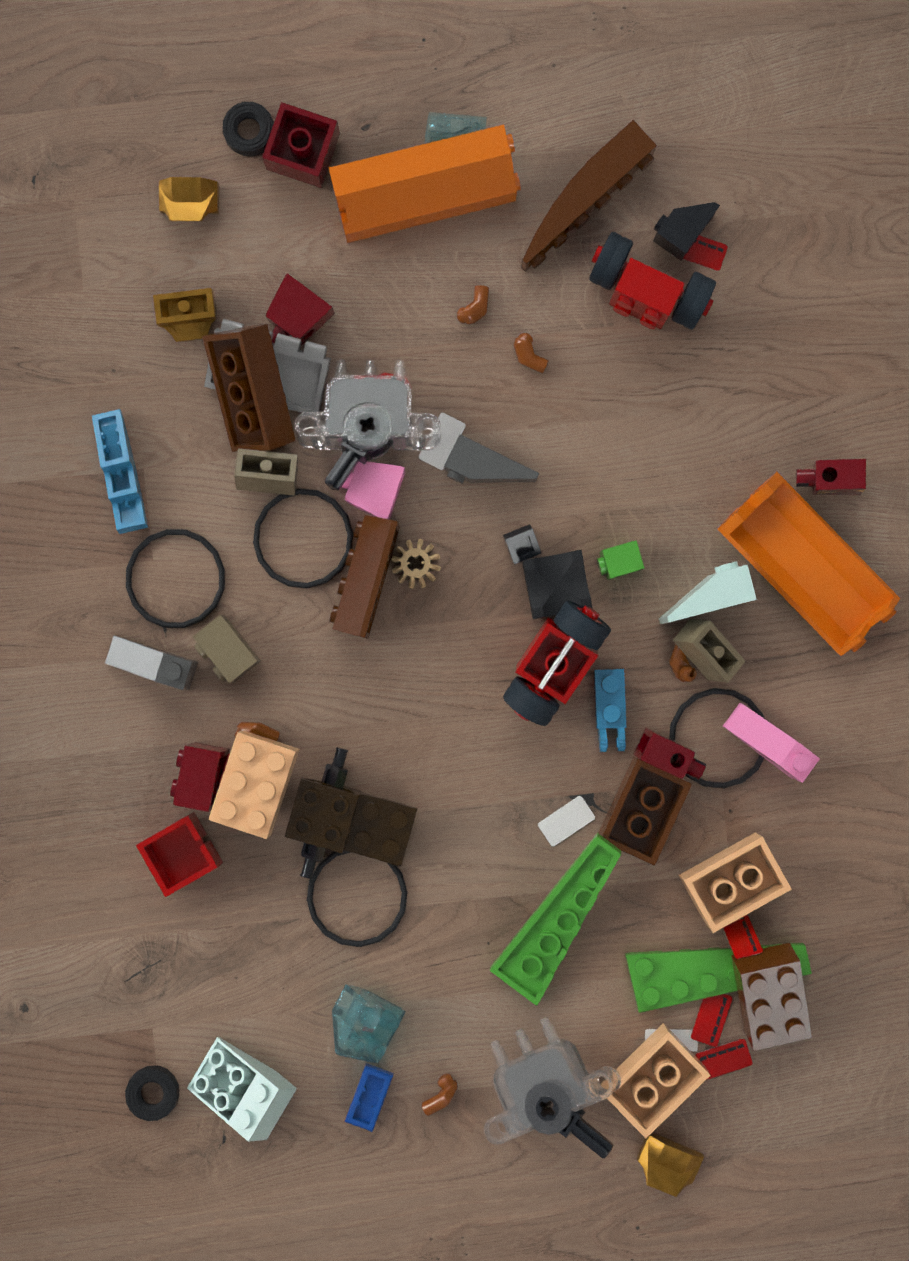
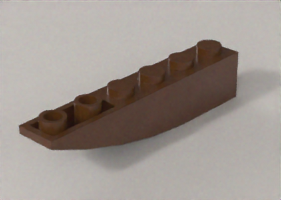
[521,120,657,271]

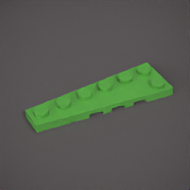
[490,833,621,1006]
[625,943,812,1013]

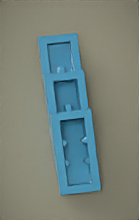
[92,409,148,534]

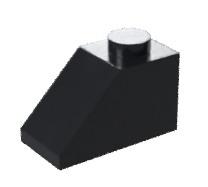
[653,202,720,261]

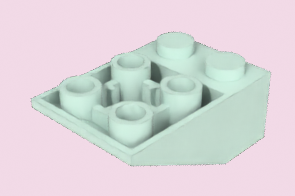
[187,1037,297,1142]

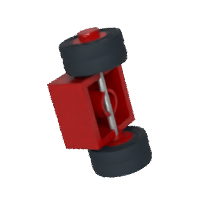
[589,232,716,330]
[503,600,611,726]

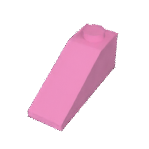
[723,703,820,783]

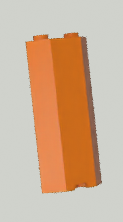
[329,124,521,243]
[718,472,901,656]

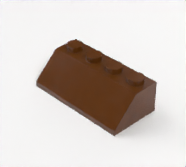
[202,324,296,452]
[329,515,400,639]

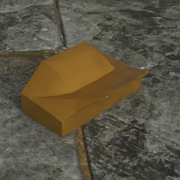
[159,177,219,221]
[153,288,216,342]
[637,1133,704,1197]

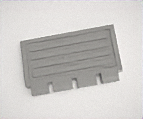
[204,319,331,417]

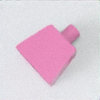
[342,461,406,519]

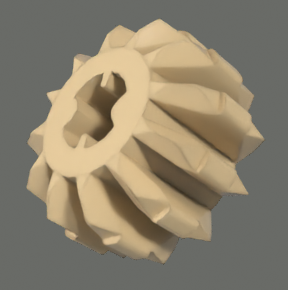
[391,539,441,589]

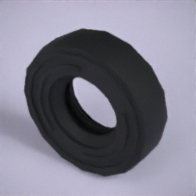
[223,102,274,156]
[125,1065,179,1121]

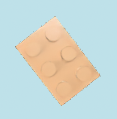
[208,730,300,839]
[679,833,792,933]
[600,1023,711,1139]

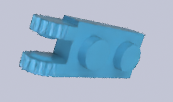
[594,669,627,752]

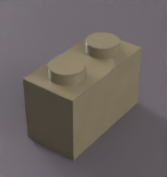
[234,448,298,496]
[193,615,261,683]
[673,619,745,683]

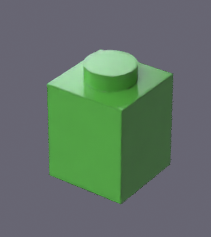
[597,540,645,580]

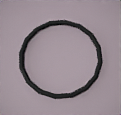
[253,489,353,589]
[126,529,225,628]
[669,688,765,789]
[307,850,408,947]

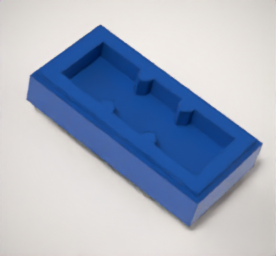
[345,1063,393,1132]

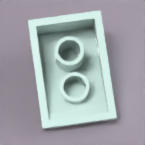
[659,561,757,624]

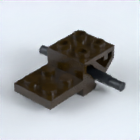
[284,747,418,879]

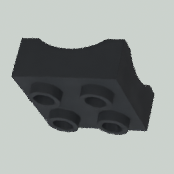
[522,550,593,619]

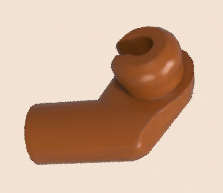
[457,285,489,325]
[514,333,549,374]
[669,644,697,682]
[234,722,280,741]
[422,1073,458,1116]

